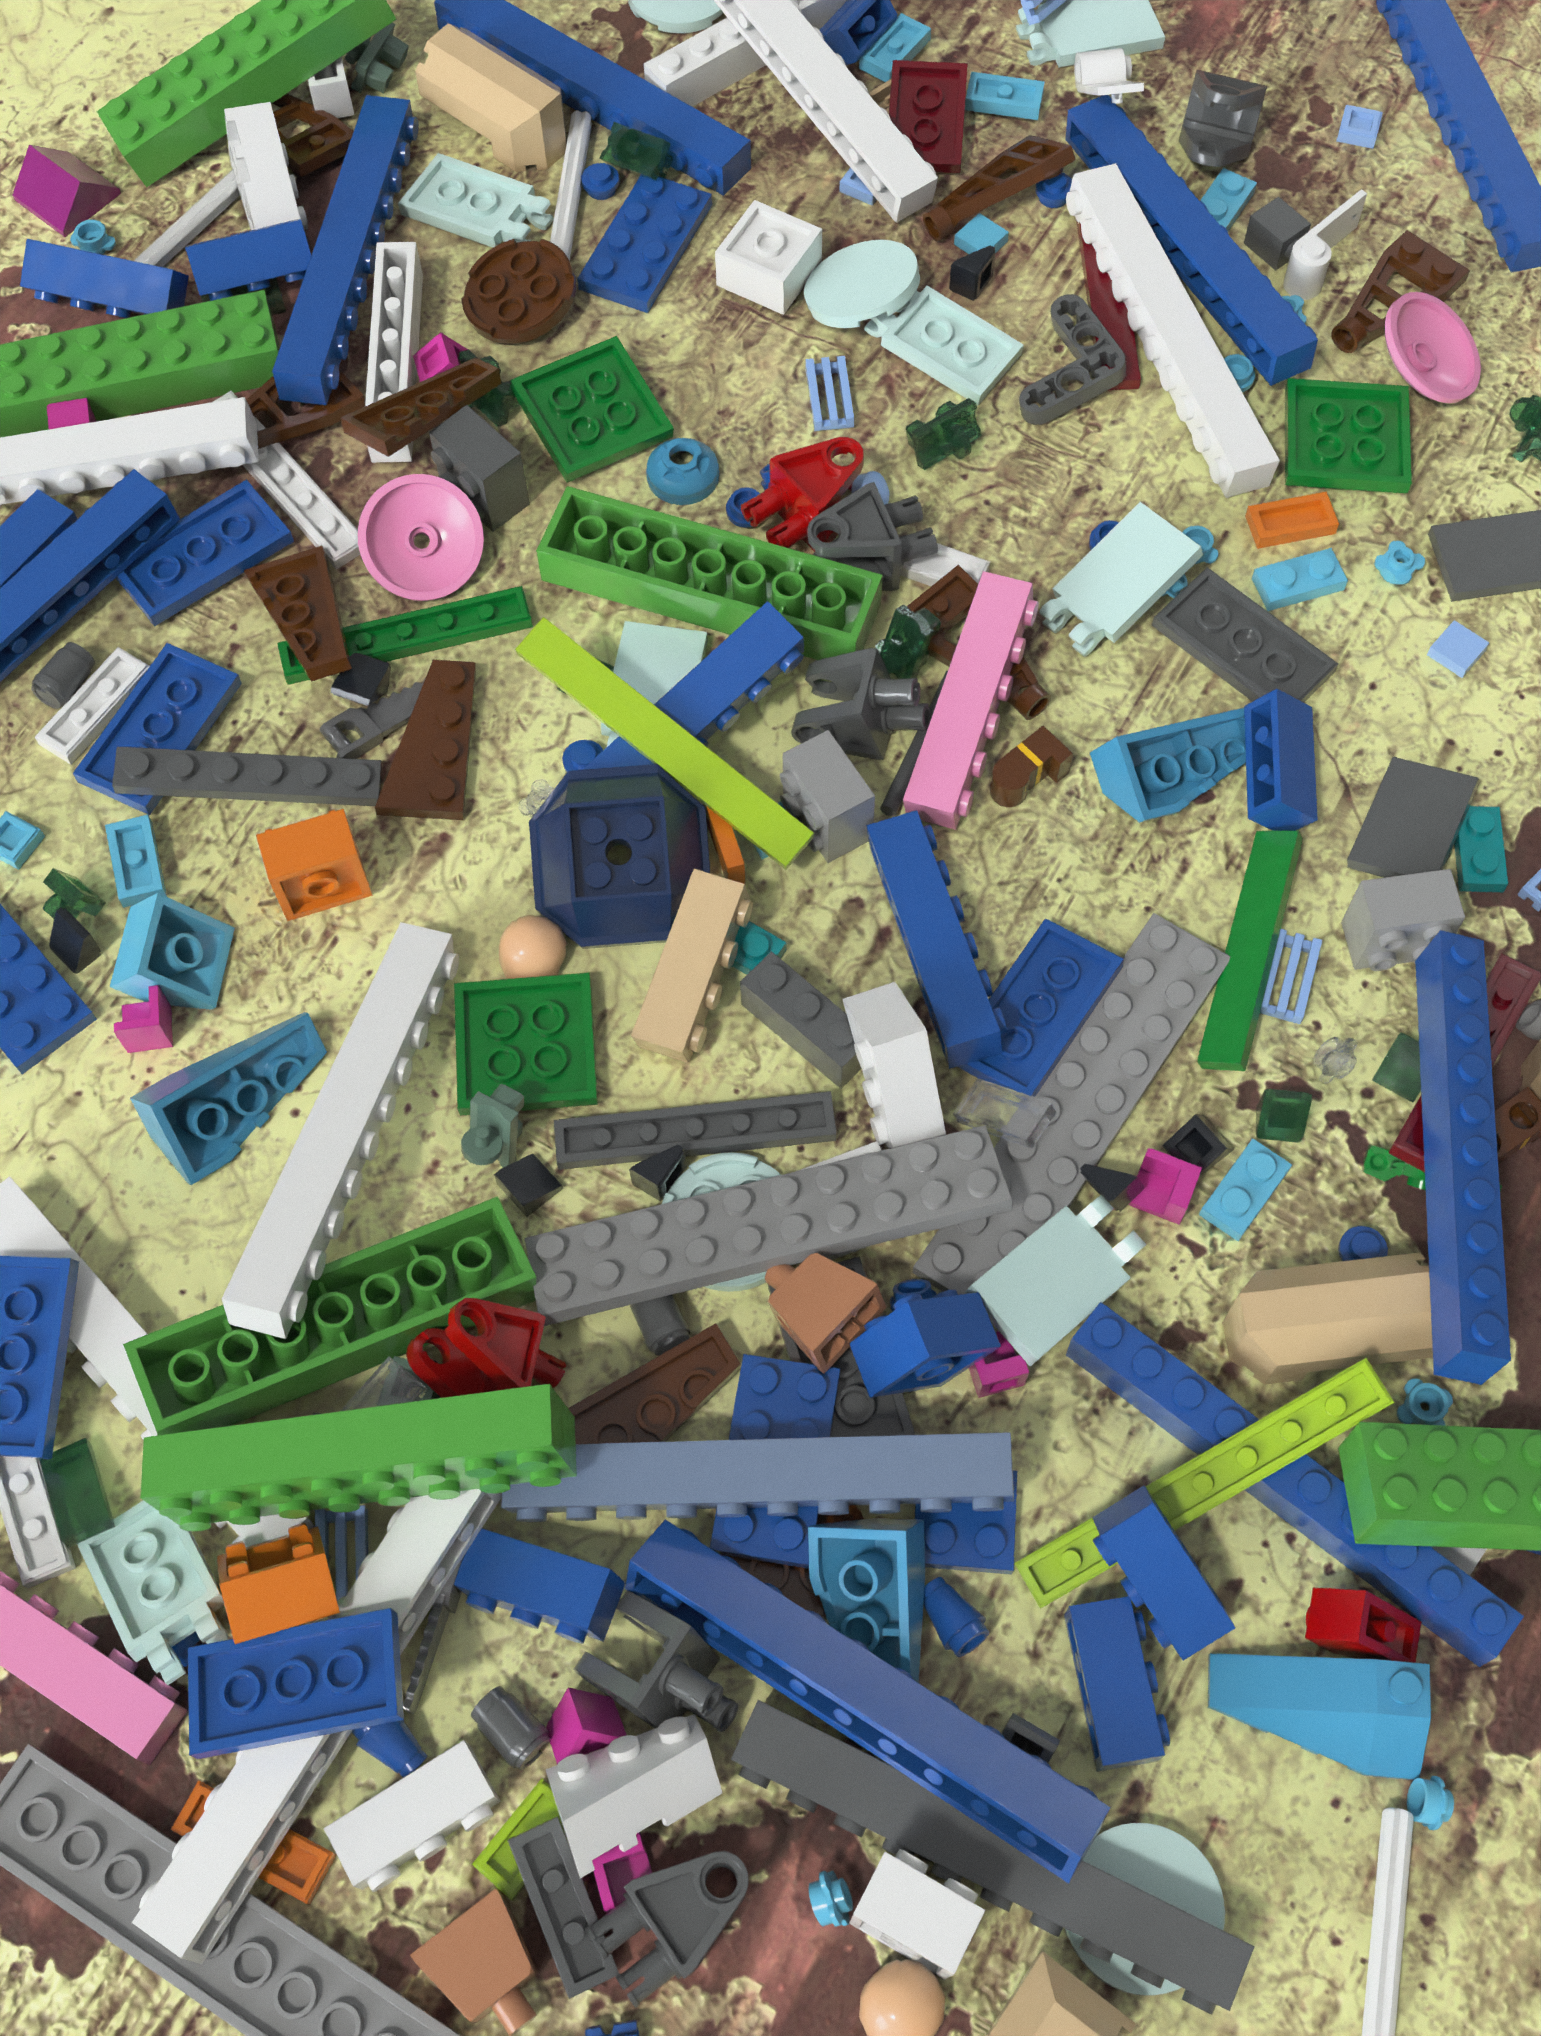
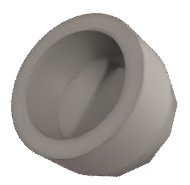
[1516,1000,1541,1041]

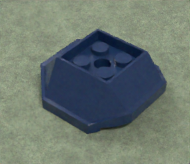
[529,764,711,949]

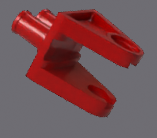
[741,437,864,552]
[406,1298,566,1398]

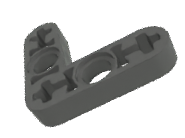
[1019,294,1126,425]

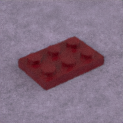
[889,60,968,173]

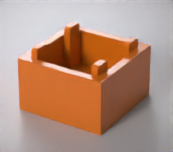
[256,809,373,921]
[217,1523,340,1644]

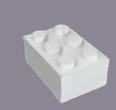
[849,1849,985,1980]

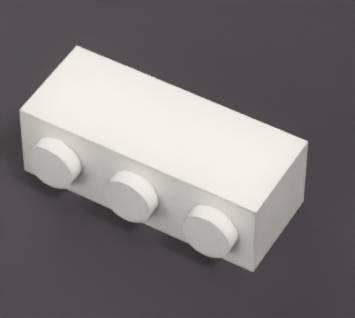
[323,1740,501,1892]

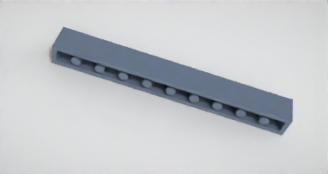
[501,1432,1014,1522]

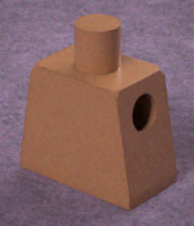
[765,1253,887,1374]
[410,1888,538,2036]

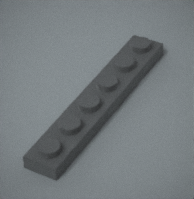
[112,747,382,806]
[554,1091,837,1170]

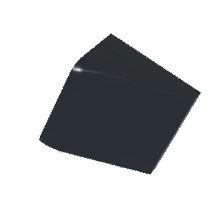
[949,245,996,301]
[330,653,391,706]
[49,907,101,974]
[1162,1114,1234,1177]
[629,1145,687,1202]
[494,1153,563,1217]
[1080,1164,1144,1212]

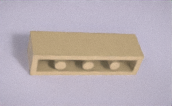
[631,869,753,1063]

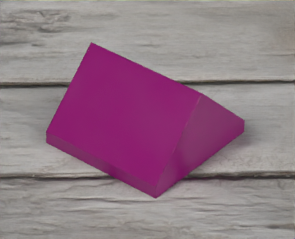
[12,145,121,237]

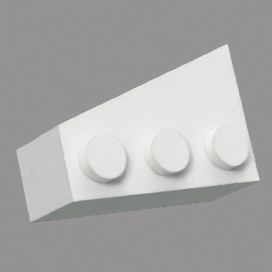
[224,102,308,230]
[843,982,946,1149]
[546,1714,722,1879]

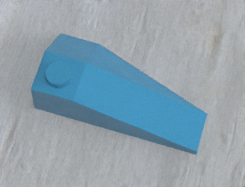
[1090,708,1246,823]
[130,1012,327,1185]
[808,1518,925,1683]
[1208,1653,1431,1780]

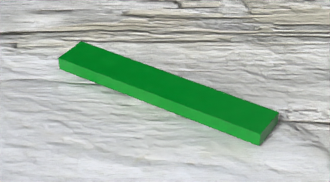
[277,586,533,685]
[1197,831,1303,1071]

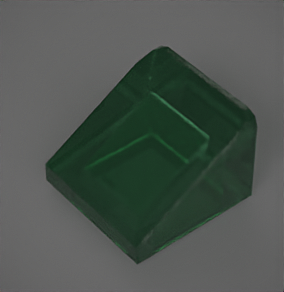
[1372,1033,1421,1103]
[1255,1089,1312,1143]

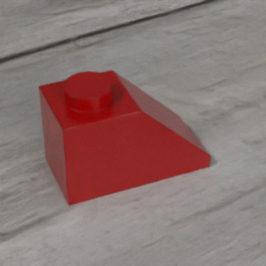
[1305,1587,1421,1663]

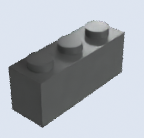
[740,951,862,1089]

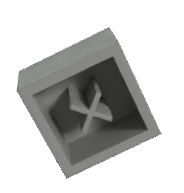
[780,730,875,863]
[1341,869,1465,971]

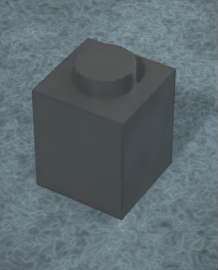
[1244,196,1311,271]

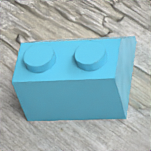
[110,893,235,1010]

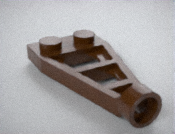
[272,93,354,178]
[923,135,1076,242]
[1331,230,1470,353]
[246,369,365,449]
[895,565,1051,720]

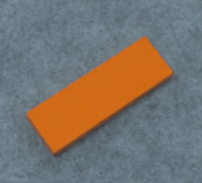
[171,1780,337,1905]

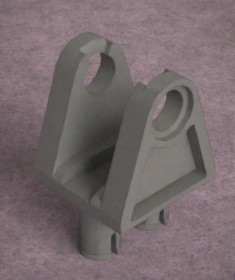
[1179,69,1267,167]
[807,482,938,591]
[791,648,932,760]
[573,1591,738,1732]
[585,1851,748,2008]

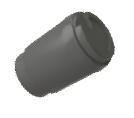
[31,642,95,709]
[630,1295,691,1356]
[471,1686,551,1770]

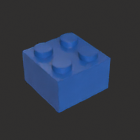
[849,1290,1001,1398]

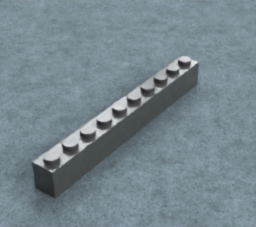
[731,1700,1255,2015]

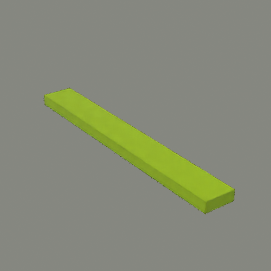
[515,617,814,870]
[1014,1358,1395,1609]

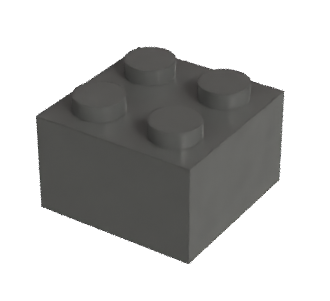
[429,405,530,532]

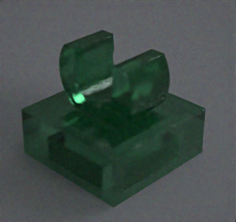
[43,868,106,919]

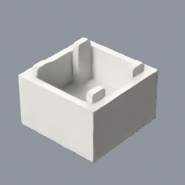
[715,200,822,315]

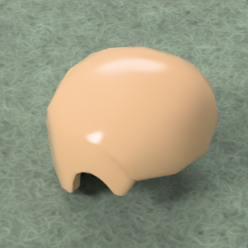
[499,915,567,979]
[859,1959,946,2036]

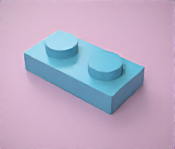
[859,13,931,82]
[965,72,1045,120]
[1200,168,1257,231]
[1252,548,1348,611]
[105,815,167,908]
[1199,1138,1292,1242]

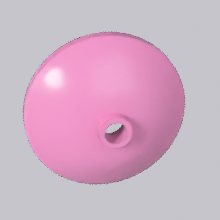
[1385,292,1481,403]
[358,474,484,601]

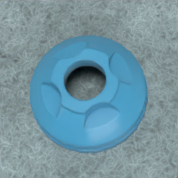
[646,438,720,505]

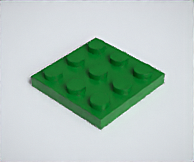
[510,336,674,483]
[1285,378,1412,493]
[454,973,598,1116]

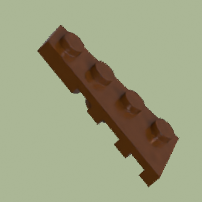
[340,357,501,457]
[244,545,352,682]
[375,659,476,820]
[568,1323,741,1444]

